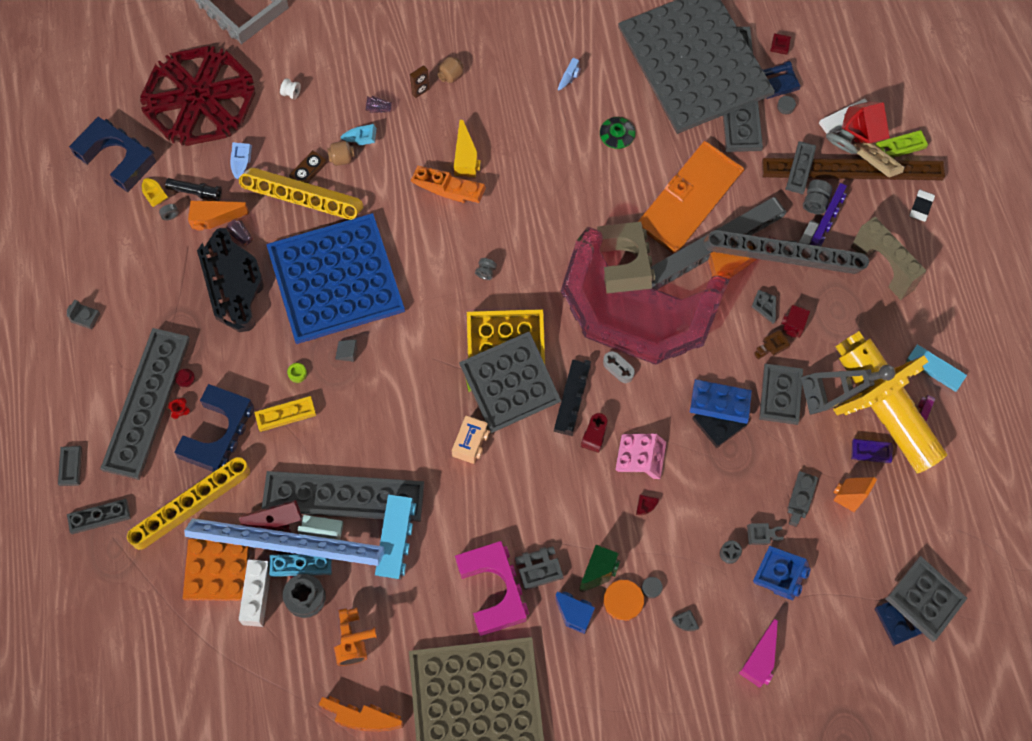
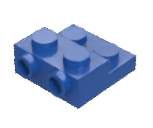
[753,546,811,601]

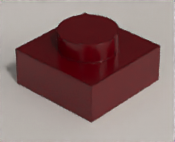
[770,33,791,55]

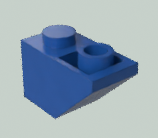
[555,591,595,634]

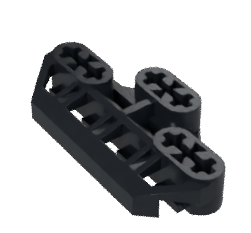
[197,228,264,332]

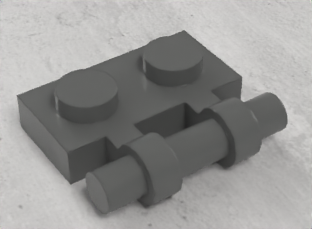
[515,546,564,590]

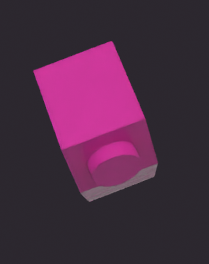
[739,619,778,688]

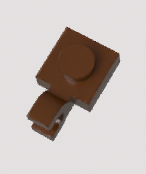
[754,330,790,360]

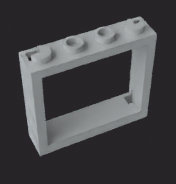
[195,0,289,44]

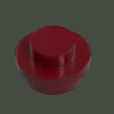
[175,369,195,388]

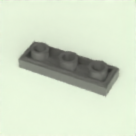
[67,499,131,534]

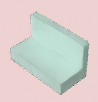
[298,515,344,540]

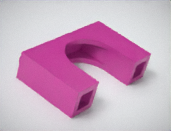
[455,541,529,637]

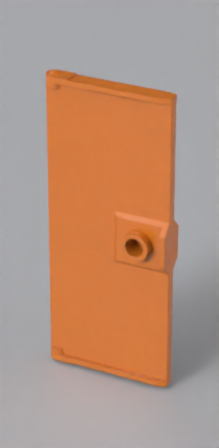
[638,141,744,254]

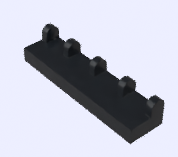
[554,359,591,436]

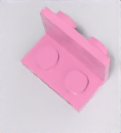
[616,434,667,479]

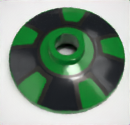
[600,117,635,149]

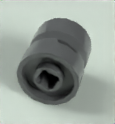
[803,180,833,214]

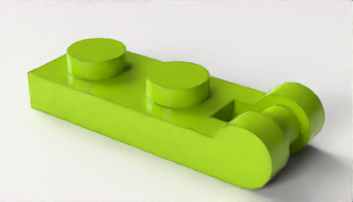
[874,130,928,158]

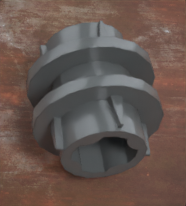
[283,574,326,618]

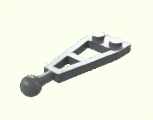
[801,365,896,415]

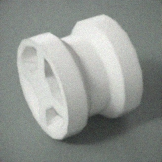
[280,78,301,100]

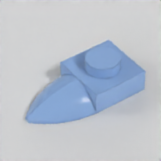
[558,58,581,90]
[230,142,252,179]

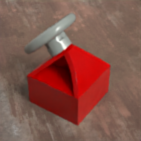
[826,101,890,154]

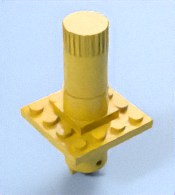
[833,331,948,473]

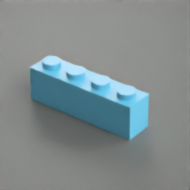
[375,495,416,579]

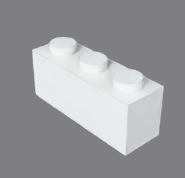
[239,560,270,627]

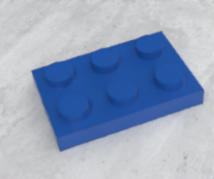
[689,379,752,424]

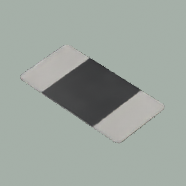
[910,190,935,222]

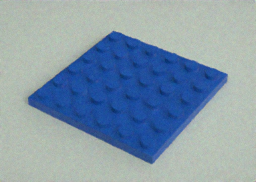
[266,213,405,344]

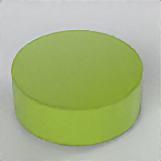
[287,363,307,383]

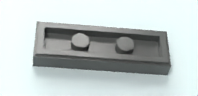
[785,141,816,194]

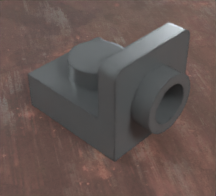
[66,300,100,330]

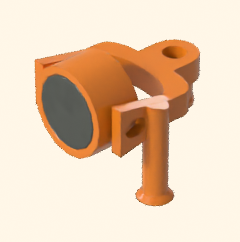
[334,607,377,666]

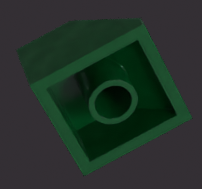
[580,545,620,592]

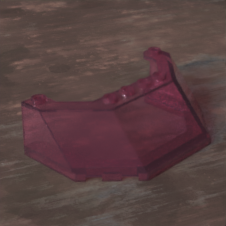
[561,227,730,365]

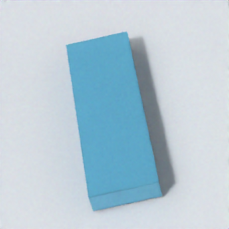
[906,344,967,392]

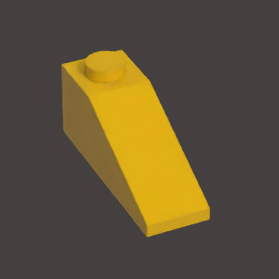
[454,120,481,177]

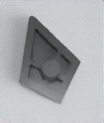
[752,290,776,324]

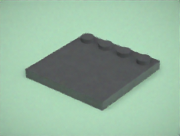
[459,332,561,433]

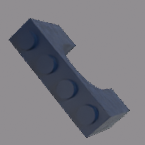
[69,116,157,192]
[174,384,254,472]

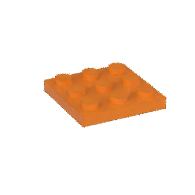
[182,539,249,601]

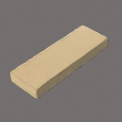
[854,143,904,178]

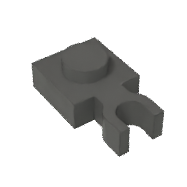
[747,523,783,545]

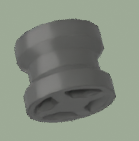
[475,258,497,280]
[720,540,742,564]

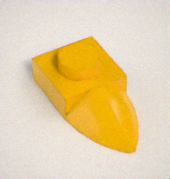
[142,178,168,207]

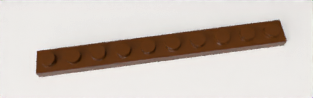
[762,158,945,181]

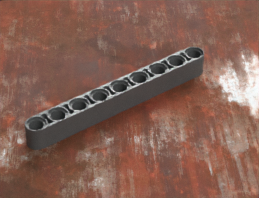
[650,197,787,291]
[703,230,869,274]

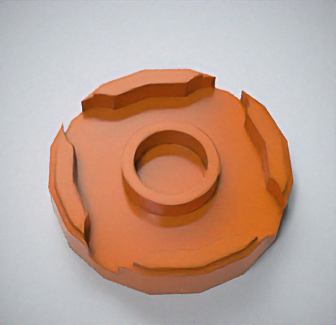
[604,580,644,621]

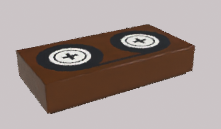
[410,65,430,98]
[289,150,327,183]

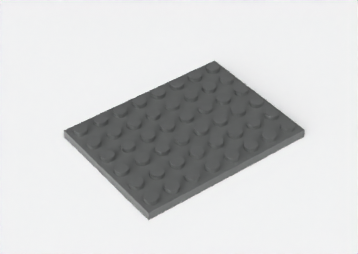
[618,0,775,134]

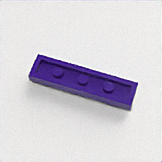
[810,183,847,247]

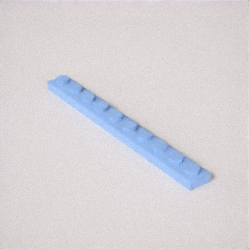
[184,518,384,566]

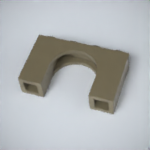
[851,217,926,300]
[597,222,655,294]

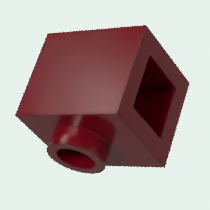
[781,305,810,338]

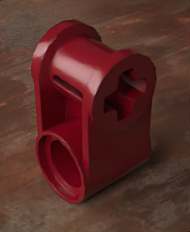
[580,413,607,453]

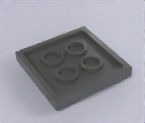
[885,556,968,642]

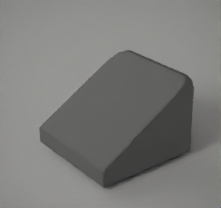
[335,339,358,362]

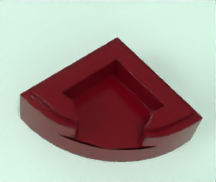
[636,495,659,515]

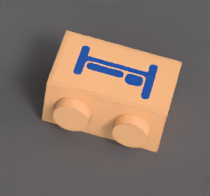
[452,416,490,464]

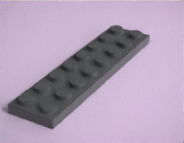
[723,27,763,152]
[100,328,190,480]
[262,471,425,522]

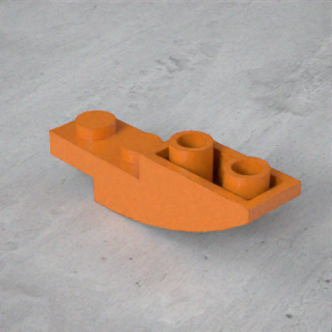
[411,165,486,203]
[319,696,404,732]

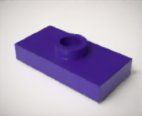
[851,439,893,463]

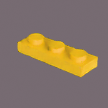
[254,396,316,432]

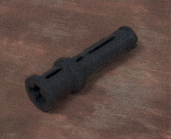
[165,178,222,201]

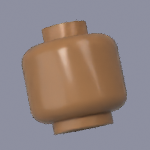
[437,57,464,83]
[327,141,355,166]

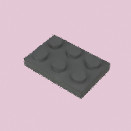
[759,364,803,425]

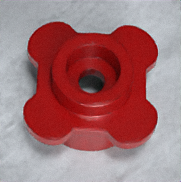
[168,398,190,419]

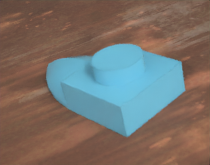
[341,124,377,146]

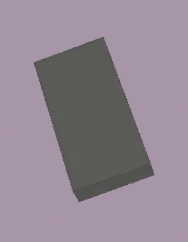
[58,446,82,486]

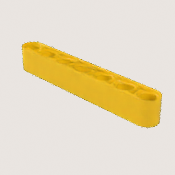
[239,168,363,220]
[127,457,250,550]

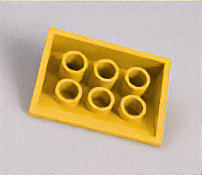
[467,309,545,364]

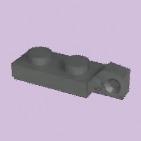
[787,471,818,527]

